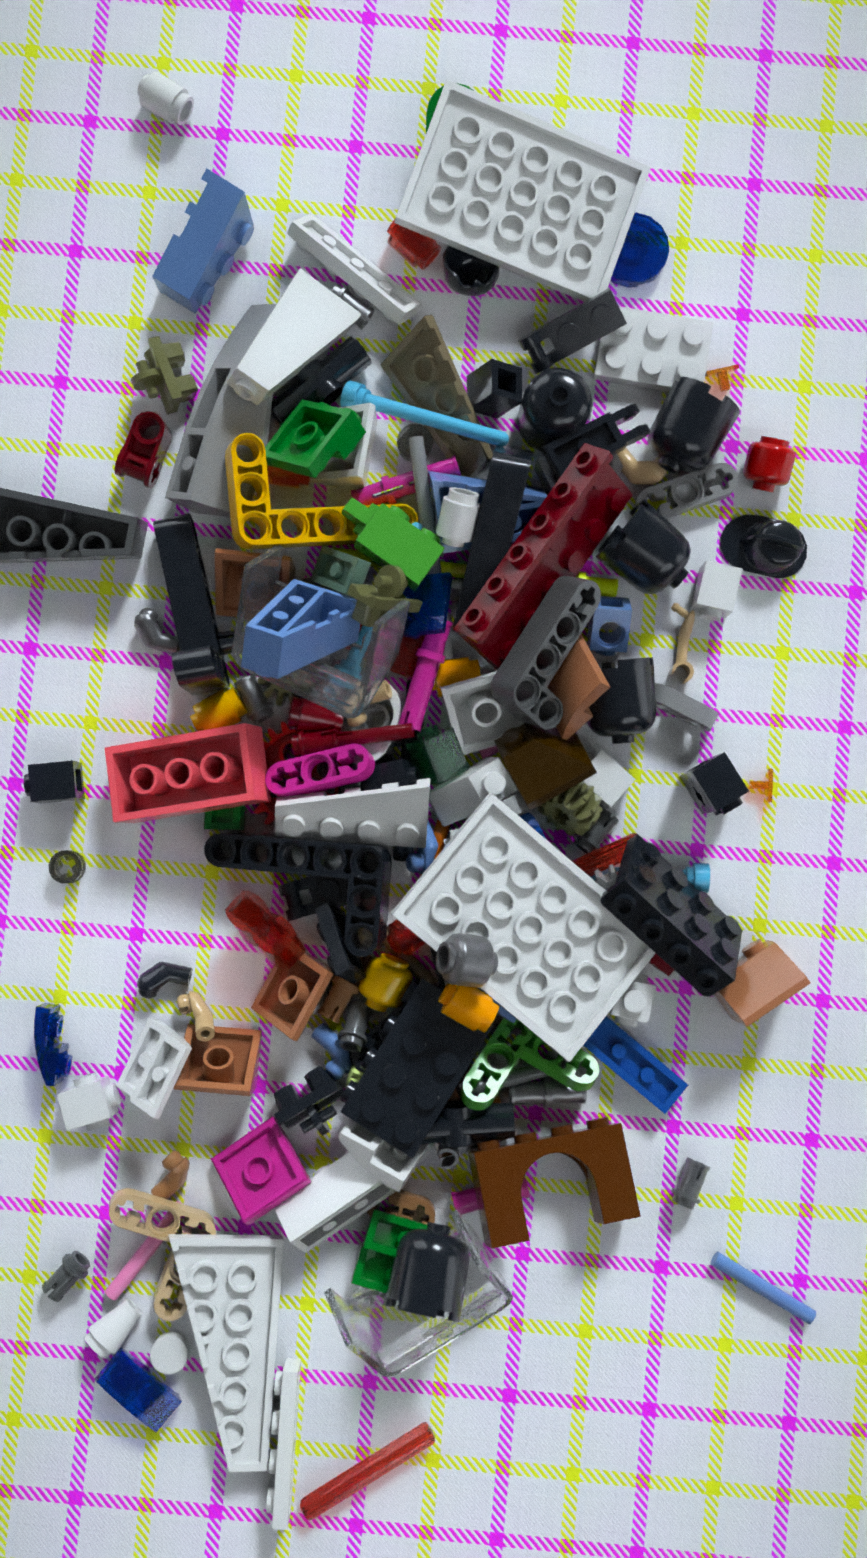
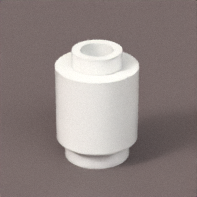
[137,71,194,125]
[436,487,481,547]

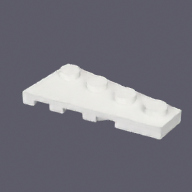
[275,778,430,848]

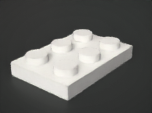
[593,306,714,392]

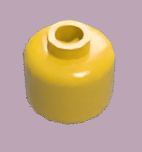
[358,953,413,1012]

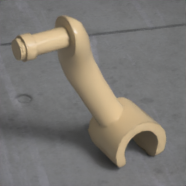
[669,603,695,684]

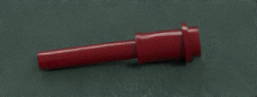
[292,723,414,757]

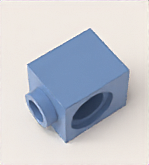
[587,596,632,656]

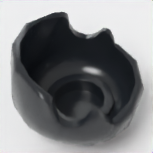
[443,245,499,296]

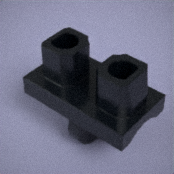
[274,1066,345,1136]

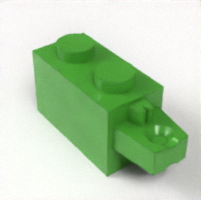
[342,497,445,592]

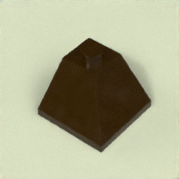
[494,723,597,810]

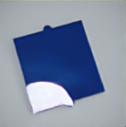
[385,572,453,639]

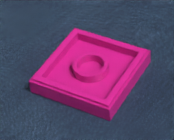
[211,1116,312,1226]

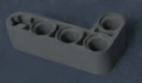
[490,576,601,730]

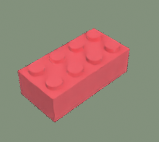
[105,723,271,823]

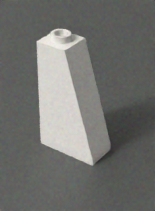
[226,268,361,406]

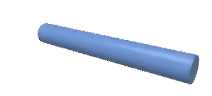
[711,1251,816,1324]

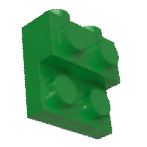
[265,399,366,478]

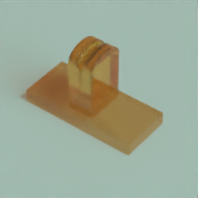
[705,364,739,392]
[749,769,773,803]

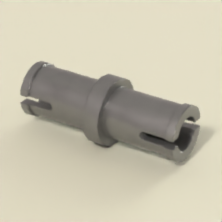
[509,1077,587,1108]

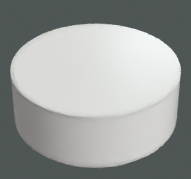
[150,1331,190,1374]

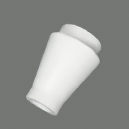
[85,1298,142,1359]

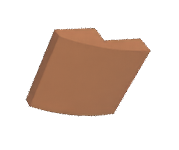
[547,634,610,740]

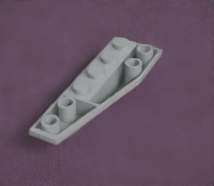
[165,304,276,517]

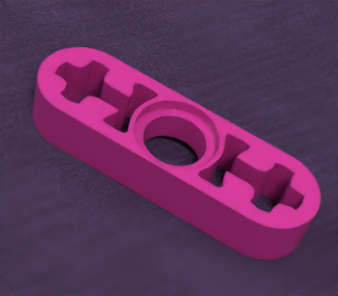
[265,743,375,797]

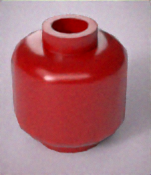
[743,436,796,493]

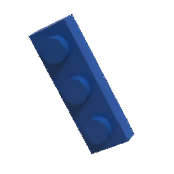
[583,1016,689,1114]

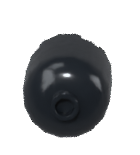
[517,368,593,451]
[648,377,740,474]
[595,499,691,594]
[587,657,656,744]
[383,1222,469,1322]

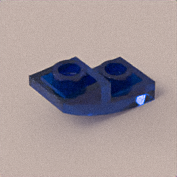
[34,1003,72,1087]
[95,1347,182,1433]

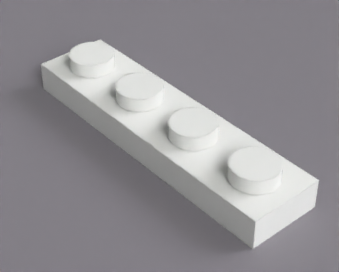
[287,214,422,325]
[266,1358,301,1530]

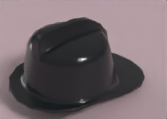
[720,515,807,578]

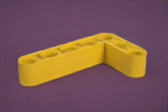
[225,433,419,550]

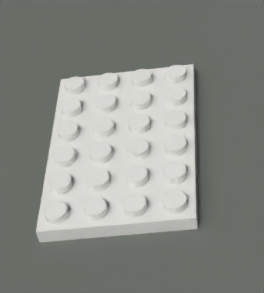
[394,79,651,302]
[390,793,655,1062]

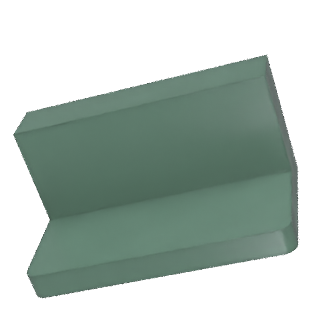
[310,545,371,596]

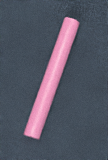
[105,1201,183,1301]

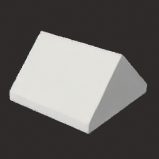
[309,403,377,490]
[440,671,524,756]

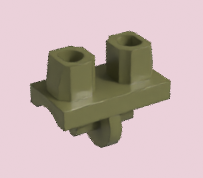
[131,336,198,415]
[347,565,423,628]

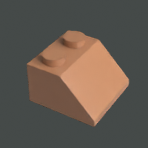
[714,939,811,1027]

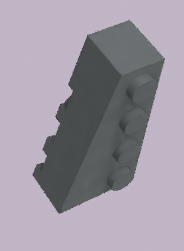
[0,488,148,563]

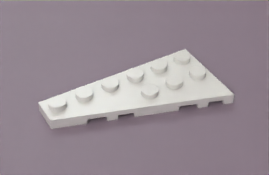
[168,1234,284,1472]

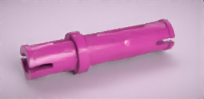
[351,455,462,505]
[397,616,453,732]

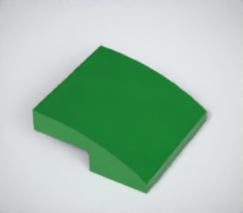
[351,1209,427,1294]

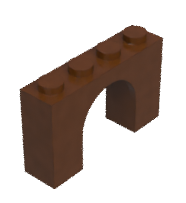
[468,1117,641,1249]

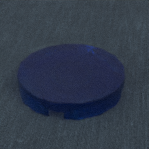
[611,212,669,288]

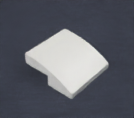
[116,1017,192,1119]
[338,1119,430,1192]

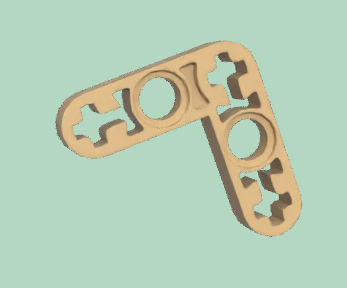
[109,1188,216,1321]

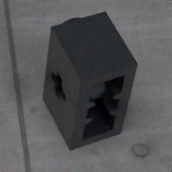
[679,752,749,816]

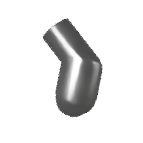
[134,608,180,654]

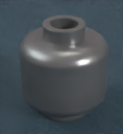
[436,933,498,987]

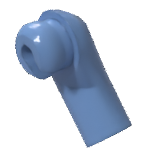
[406,820,438,874]
[311,1023,352,1080]

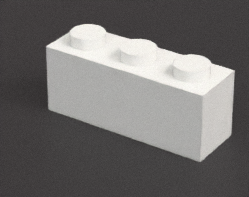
[274,1151,396,1253]

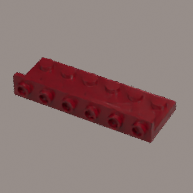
[453,443,633,670]

